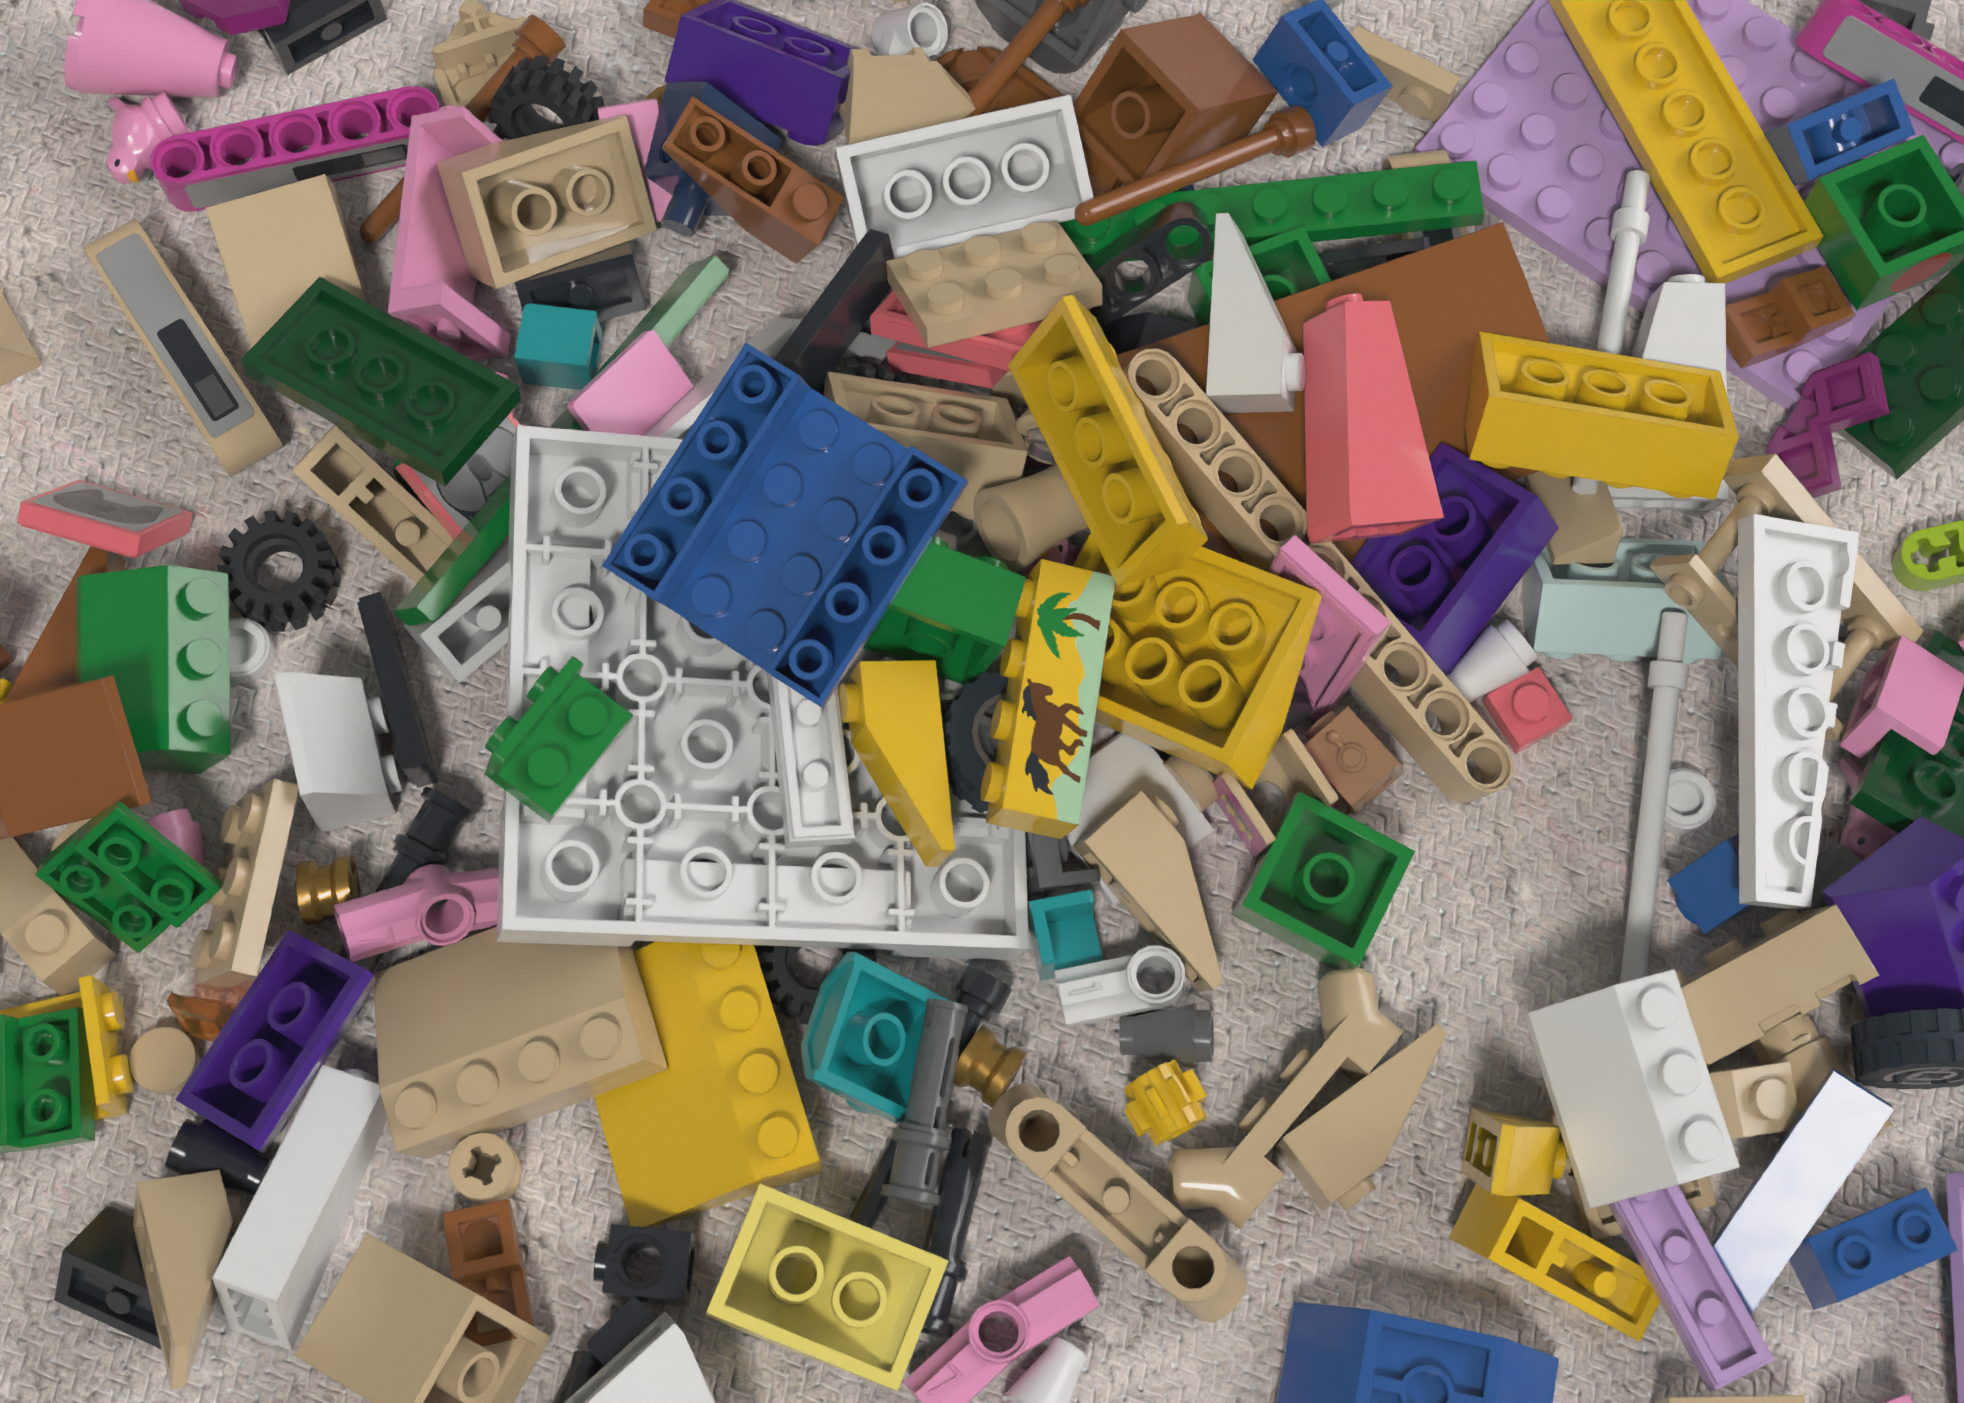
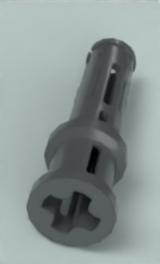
[880,999,968,1206]

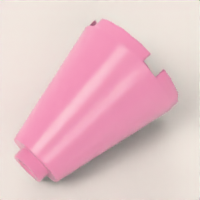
[64,0,238,98]

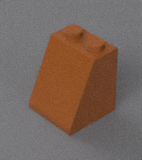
[1073,14,1278,185]

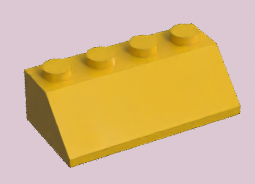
[1008,295,1208,586]
[1465,331,1739,500]

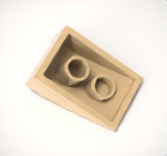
[436,115,657,289]

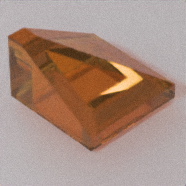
[167,993,238,1042]

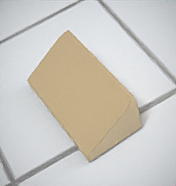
[1524,471,1623,565]

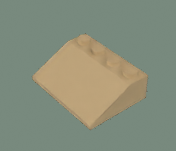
[374,926,668,1159]

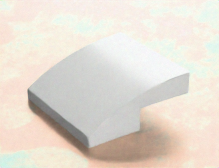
[1066,733,1214,905]

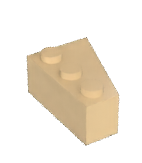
[1675,905,1879,1066]

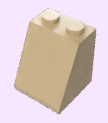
[205,174,371,348]
[294,1233,551,1403]

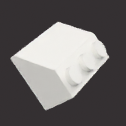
[1523,969,1740,1210]

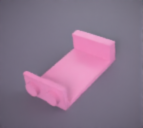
[388,106,510,361]

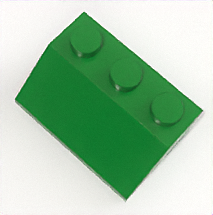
[76,565,231,774]

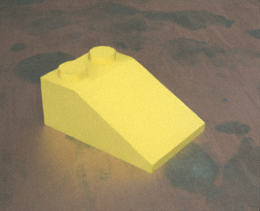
[706,1184,949,1391]

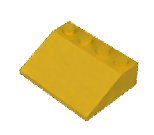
[1073,533,1322,790]
[594,941,823,1228]

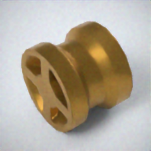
[296,855,361,925]
[953,1025,1027,1108]

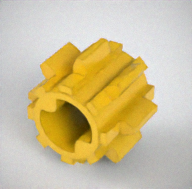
[1124,1060,1208,1147]

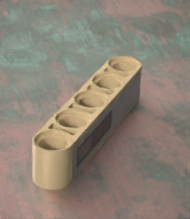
[83,218,283,477]

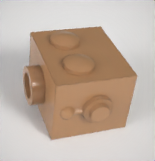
[1304,707,1404,814]

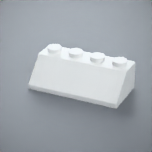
[834,94,1094,259]

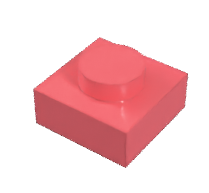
[1482,667,1573,754]

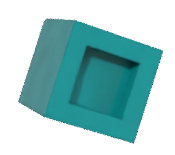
[514,304,603,390]
[1028,890,1103,981]

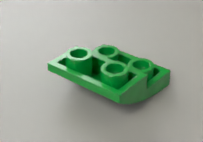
[35,801,223,954]
[0,1007,95,1154]

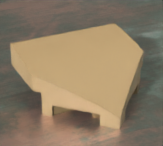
[431,0,550,119]
[839,47,976,144]

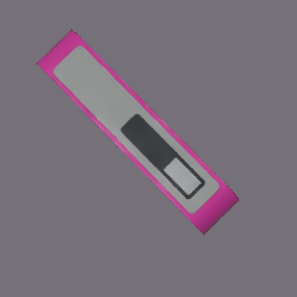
[1795,0,1964,144]
[150,86,440,212]

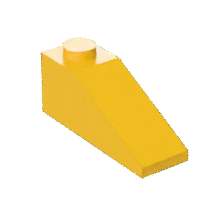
[838,660,955,867]
[1461,1107,1567,1196]
[1448,1184,1660,1342]

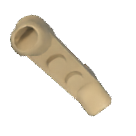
[1168,968,1404,1229]
[988,1083,1247,1323]

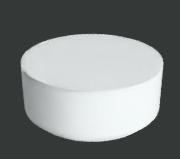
[229,618,275,684]
[1664,768,1716,835]

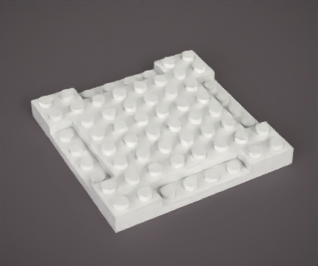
[496,425,1029,960]

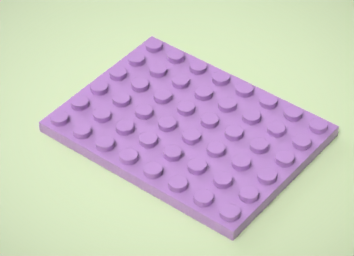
[1414,0,1964,413]

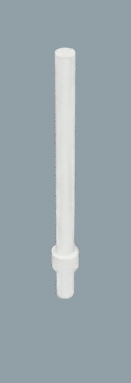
[1572,170,1651,495]
[1619,612,1689,984]

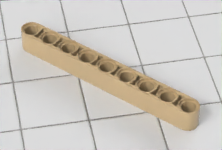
[1123,349,1514,804]

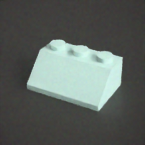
[1522,538,1733,664]

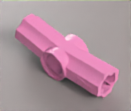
[334,864,499,962]
[903,1255,1100,1403]

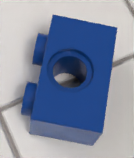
[1252,0,1393,147]
[1763,78,1915,185]
[1789,1188,1958,1310]

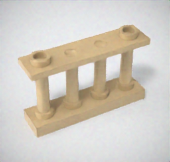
[1649,453,1924,740]

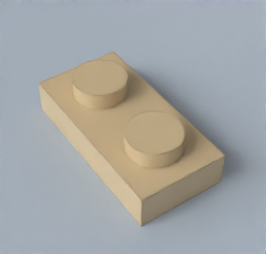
[1351,25,1460,123]

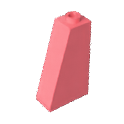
[1303,293,1444,544]

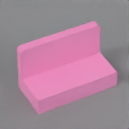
[567,330,694,436]
[1840,635,1964,759]

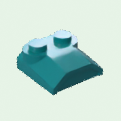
[801,952,952,1124]

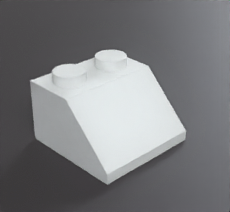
[274,672,403,833]

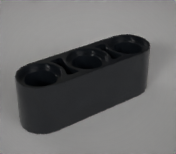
[1085,202,1212,329]

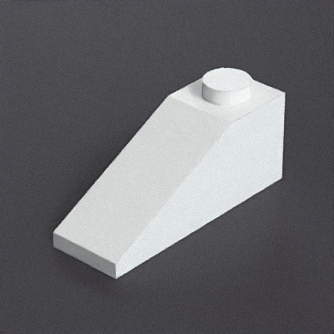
[1206,213,1306,413]

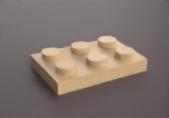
[886,220,1102,348]
[191,779,299,992]

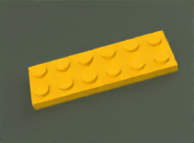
[1549,0,1824,284]

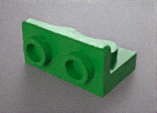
[484,656,633,823]

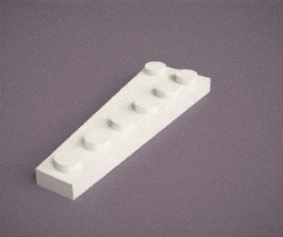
[1738,514,1859,910]

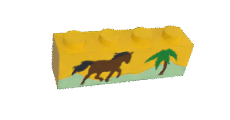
[980,559,1115,839]

